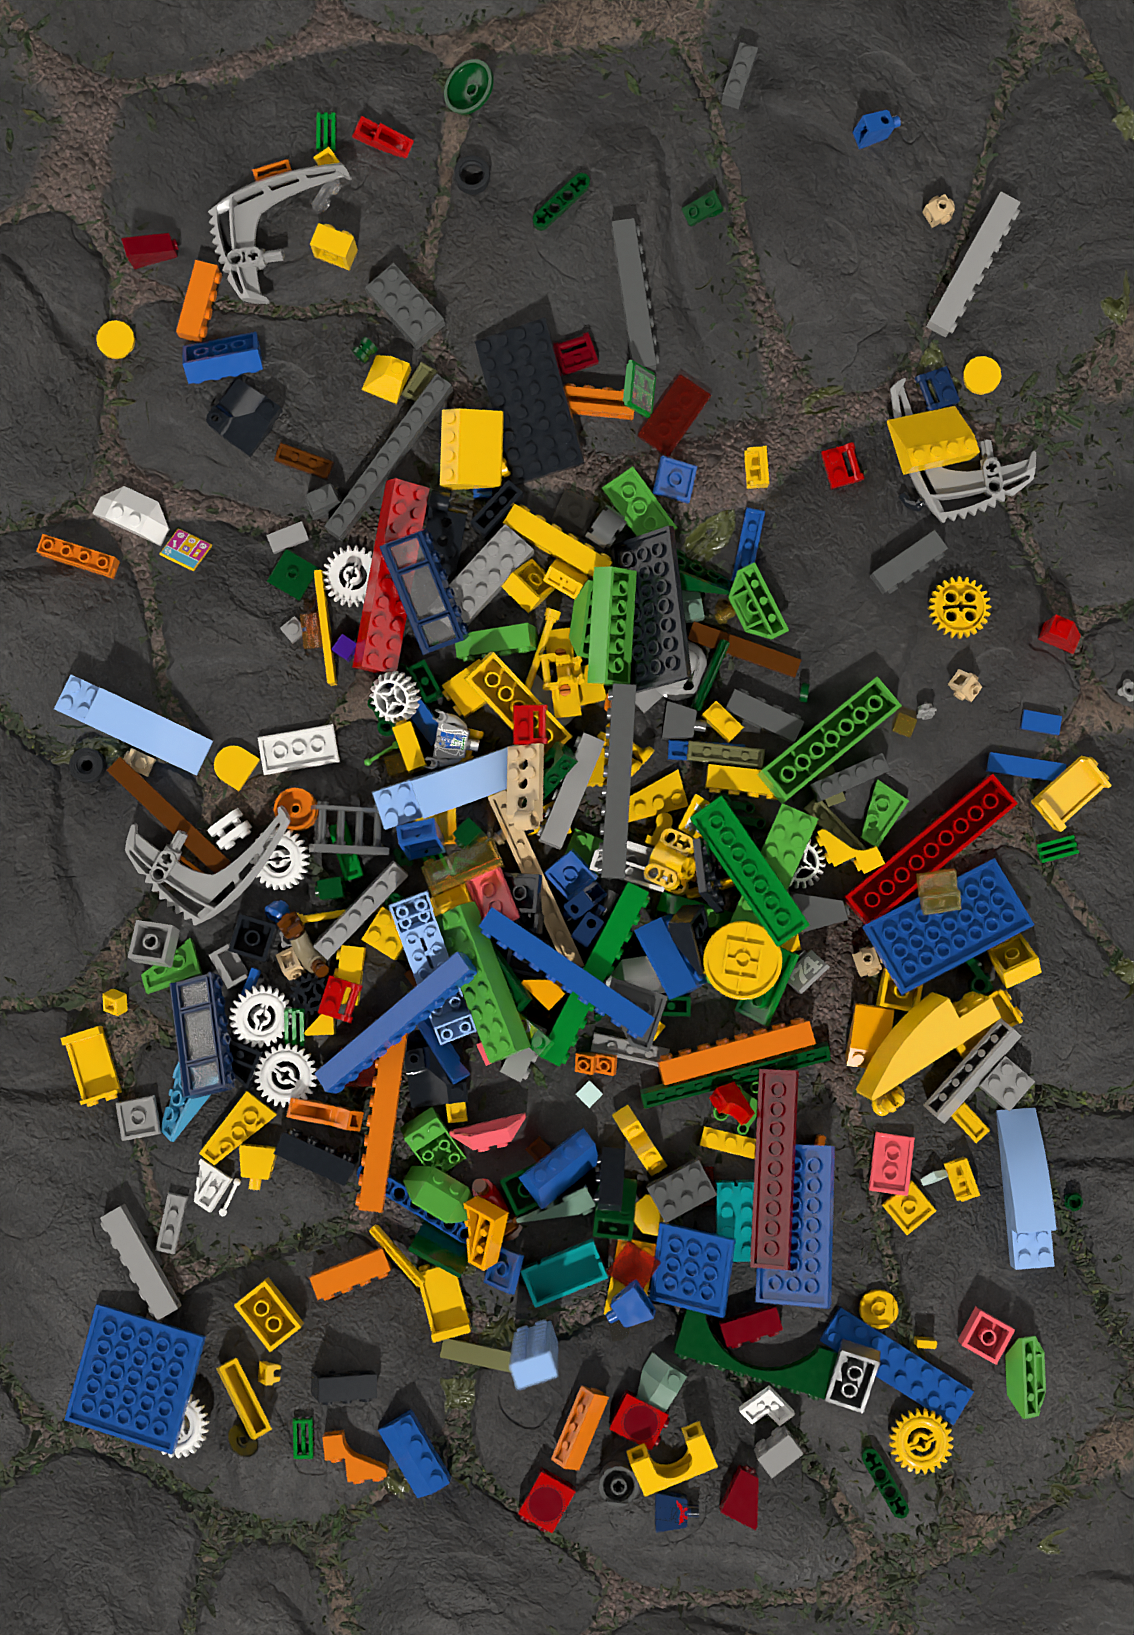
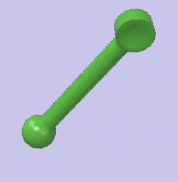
[364,741,399,766]

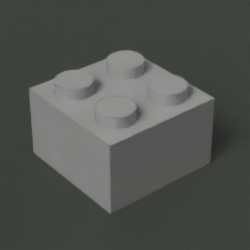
[128,920,180,968]
[978,1056,1035,1111]
[754,1425,803,1478]

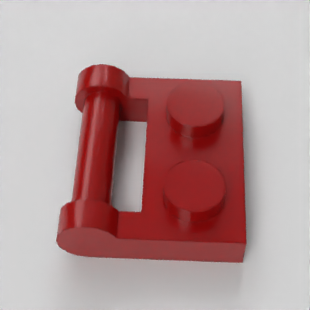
[821,442,864,489]
[513,704,548,745]
[318,975,363,1023]

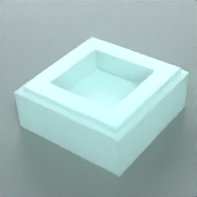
[576,1080,603,1108]

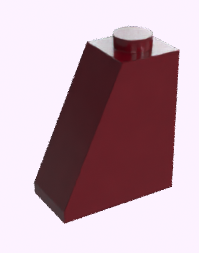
[121,233,179,269]
[719,1464,759,1530]

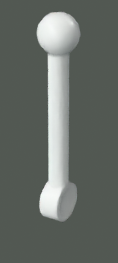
[219,1178,241,1216]

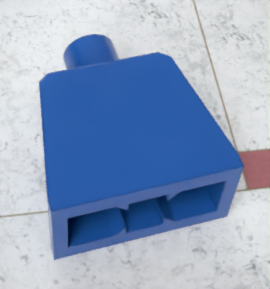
[852,110,901,149]
[606,1279,656,1328]

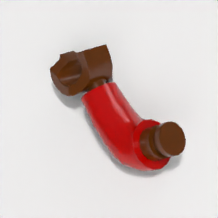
[472,1179,523,1241]

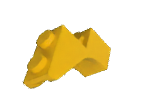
[815,829,885,874]
[612,1105,667,1176]

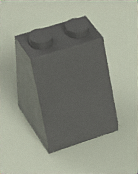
[791,894,850,932]

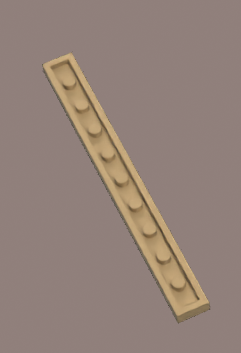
[488,790,584,967]

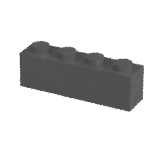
[870,530,948,595]
[725,688,804,744]
[809,753,890,803]

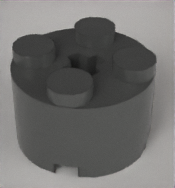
[585,504,627,549]
[599,1460,639,1507]

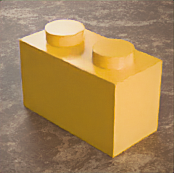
[701,701,744,743]

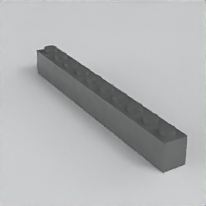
[324,374,453,542]
[597,684,636,880]

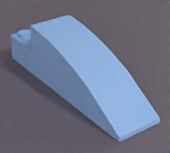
[54,675,213,775]
[372,744,526,830]
[996,1107,1056,1270]

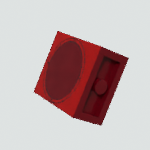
[609,1389,670,1451]
[518,1467,576,1533]

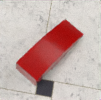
[352,116,414,158]

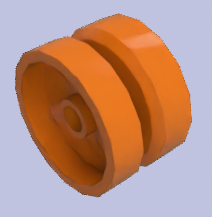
[273,788,319,831]

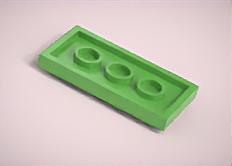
[602,466,677,537]

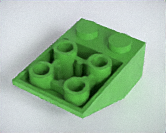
[400,1107,466,1173]

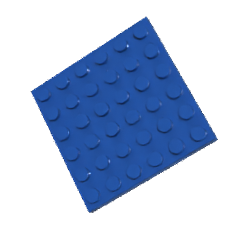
[64,1304,206,1455]

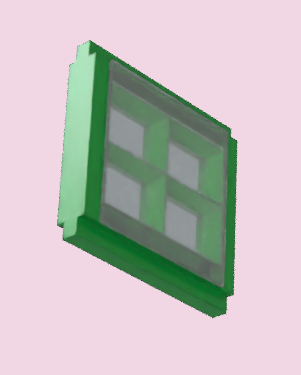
[623,360,656,418]

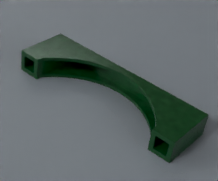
[673,1309,838,1400]

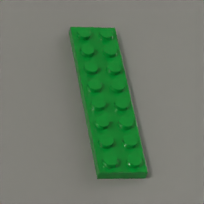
[690,796,810,947]

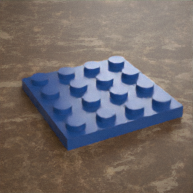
[649,1222,736,1318]

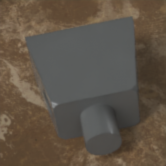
[305,484,343,520]
[661,701,707,740]

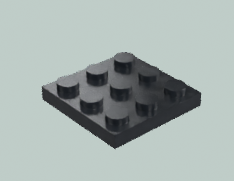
[693,838,726,914]

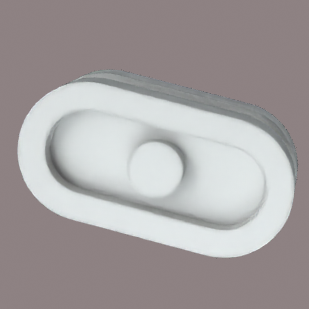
[207,808,252,850]

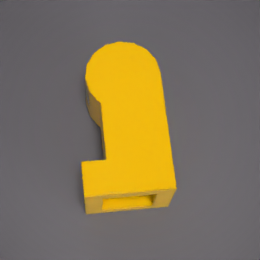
[644,812,673,847]

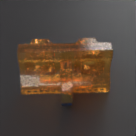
[300,613,323,649]

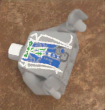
[425,709,480,769]

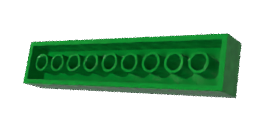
[543,882,650,1067]

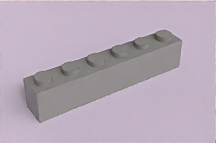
[537,733,605,850]
[313,860,408,960]
[923,1018,1021,1124]
[100,1204,181,1321]

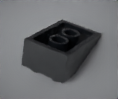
[668,904,711,974]

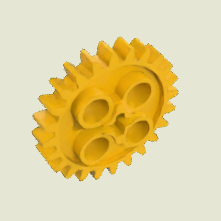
[928,576,991,639]

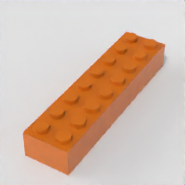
[656,1017,816,1085]

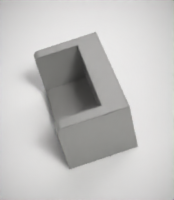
[209,943,249,989]

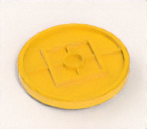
[703,921,782,1000]

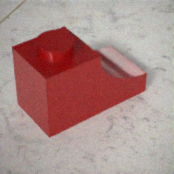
[709,1082,755,1125]

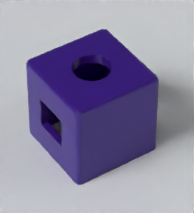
[332,634,356,662]

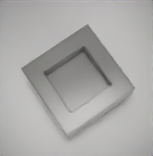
[280,616,307,644]

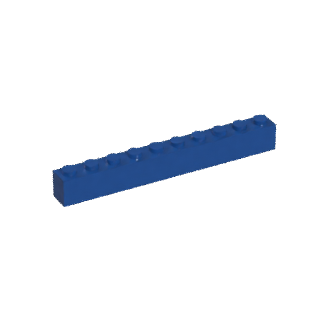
[478,907,655,1039]
[314,951,478,1093]

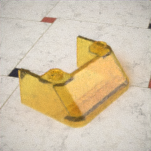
[421,836,505,897]

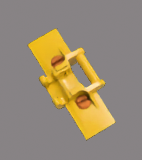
[539,628,585,718]

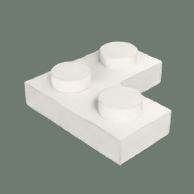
[739,1386,795,1426]

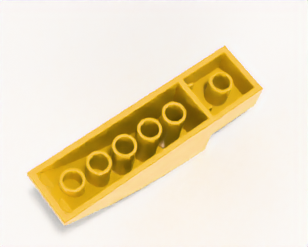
[856,992,1001,1101]

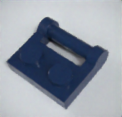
[915,366,960,412]

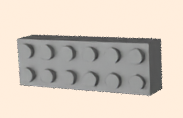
[428,524,534,635]

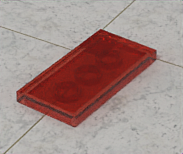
[637,374,711,457]

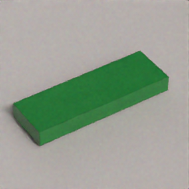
[328,821,364,882]

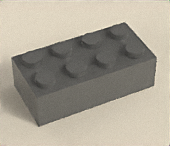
[365,263,445,350]

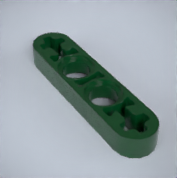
[533,173,590,231]
[861,1447,909,1519]

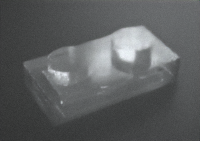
[311,179,340,214]

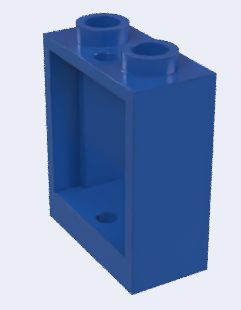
[396,818,446,860]

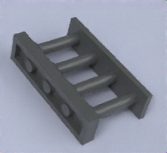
[309,801,389,856]

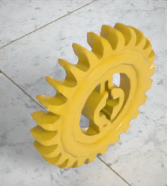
[889,1408,954,1474]

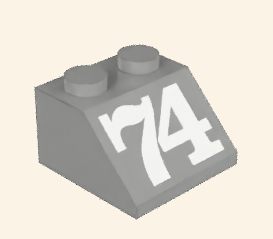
[788,950,829,994]

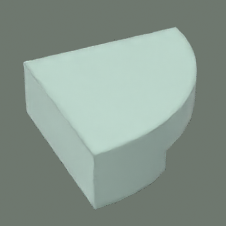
[921,1170,948,1186]

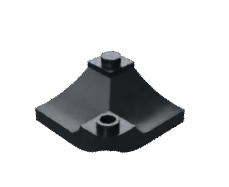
[206,378,283,457]
[503,873,544,935]
[404,1042,469,1108]

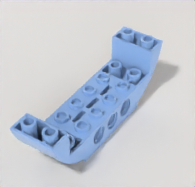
[389,891,477,1045]

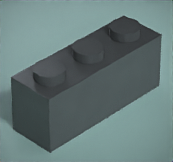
[721,42,758,109]

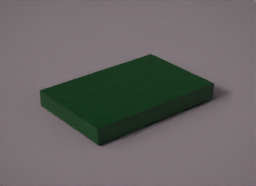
[408,1220,468,1278]

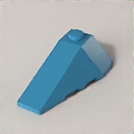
[161,1058,219,1142]

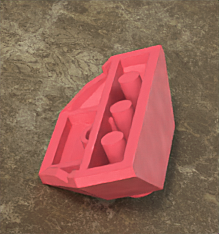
[449,1113,526,1152]

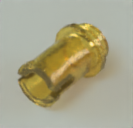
[715,605,736,624]

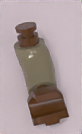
[277,911,329,978]

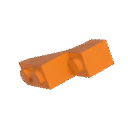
[286,1098,364,1131]
[322,1430,388,1484]

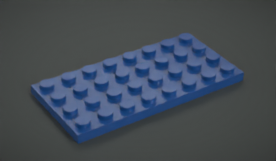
[863,858,1035,995]
[756,1145,835,1308]

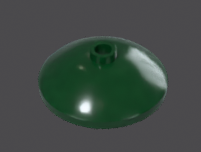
[444,59,494,115]

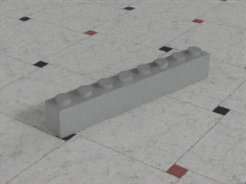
[926,192,1020,338]

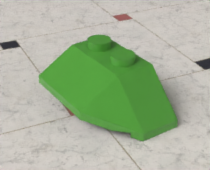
[728,562,789,639]
[569,580,593,659]
[403,1166,474,1223]
[1005,1336,1046,1419]

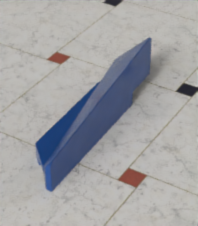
[416,1017,470,1085]

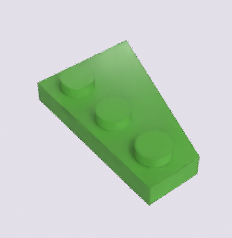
[860,779,909,848]
[141,938,203,994]

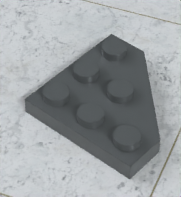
[609,977,668,1052]

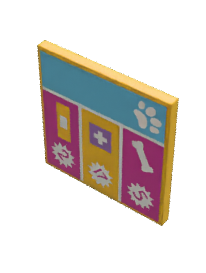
[160,528,212,571]

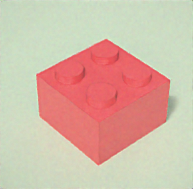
[957,1307,1015,1365]

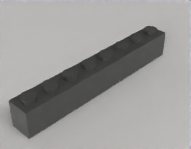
[612,218,659,371]

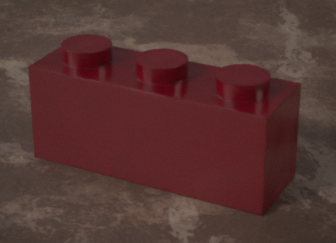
[719,1304,783,1348]

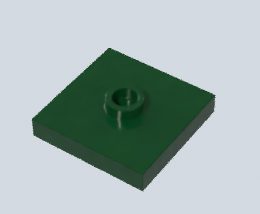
[267,549,319,601]

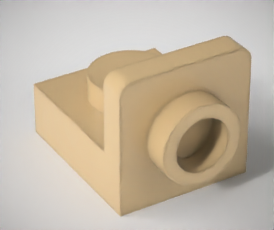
[123,748,156,777]
[276,947,306,980]

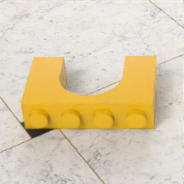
[626,1421,718,1497]

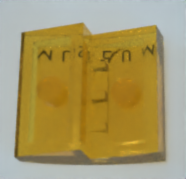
[916,868,961,915]

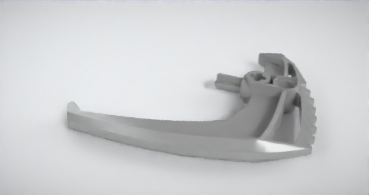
[208,163,352,304]
[890,378,1036,523]
[125,805,291,925]

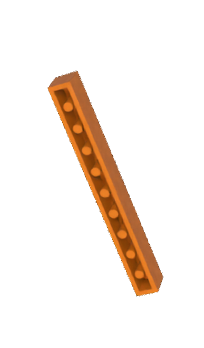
[356,1033,408,1213]

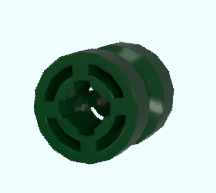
[351,336,378,364]
[385,893,405,911]

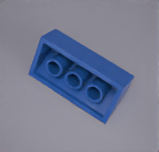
[182,332,263,384]
[634,914,707,1000]
[518,1128,598,1209]
[378,1409,451,1498]

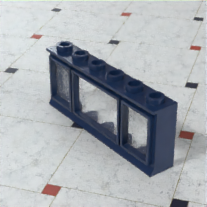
[380,528,469,655]
[169,972,235,1099]

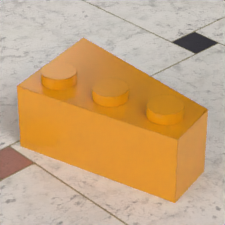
[464,1195,509,1271]

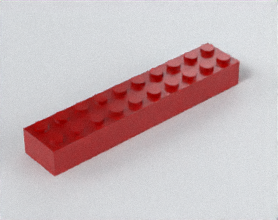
[352,478,430,674]
[842,774,1018,925]

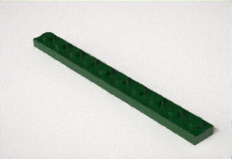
[640,1041,831,1109]

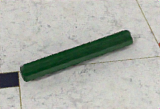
[691,639,730,711]

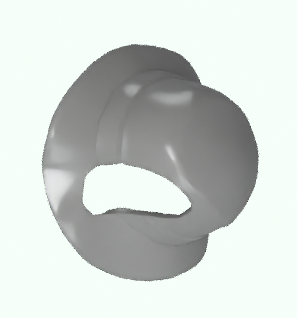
[655,641,708,700]

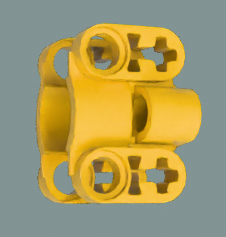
[644,828,697,896]

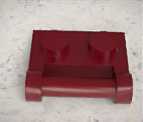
[553,332,599,376]

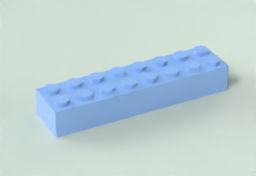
[510,1319,558,1389]

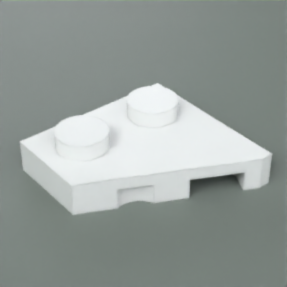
[194,1159,232,1212]

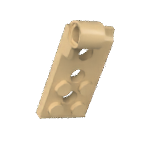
[506,743,544,831]

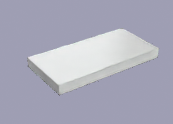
[258,724,340,775]

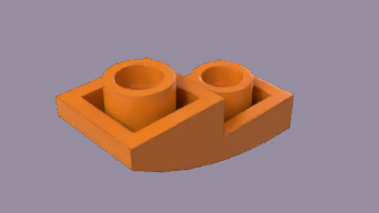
[575,1052,617,1076]

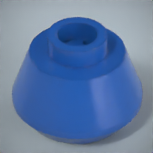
[265,900,290,924]

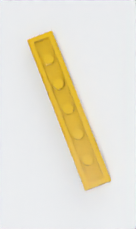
[314,570,338,686]

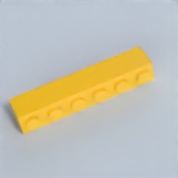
[503,504,613,580]

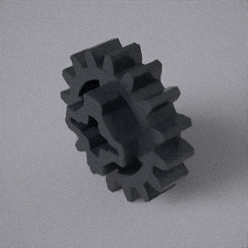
[290,973,327,1015]

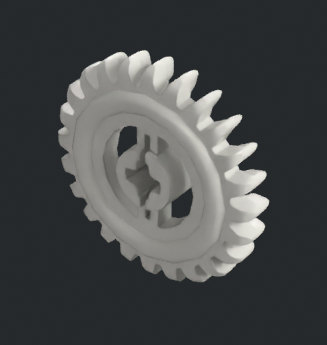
[322,545,372,607]
[250,827,310,890]
[229,985,292,1048]
[254,1043,318,1107]
[162,1394,209,1458]

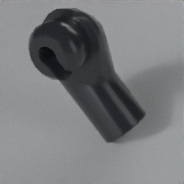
[898,491,925,512]

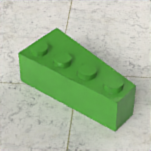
[454,623,539,662]

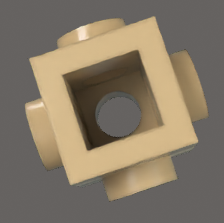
[922,194,955,228]
[948,669,982,702]
[852,947,883,977]

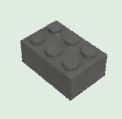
[646,1158,717,1223]
[825,1339,881,1413]

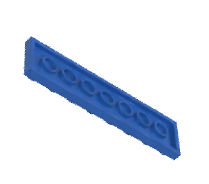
[819,1307,974,1425]

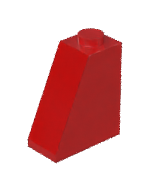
[1038,615,1081,654]

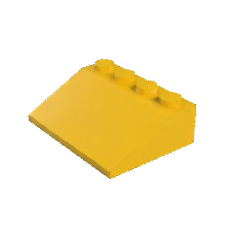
[886,406,980,475]
[440,409,504,490]

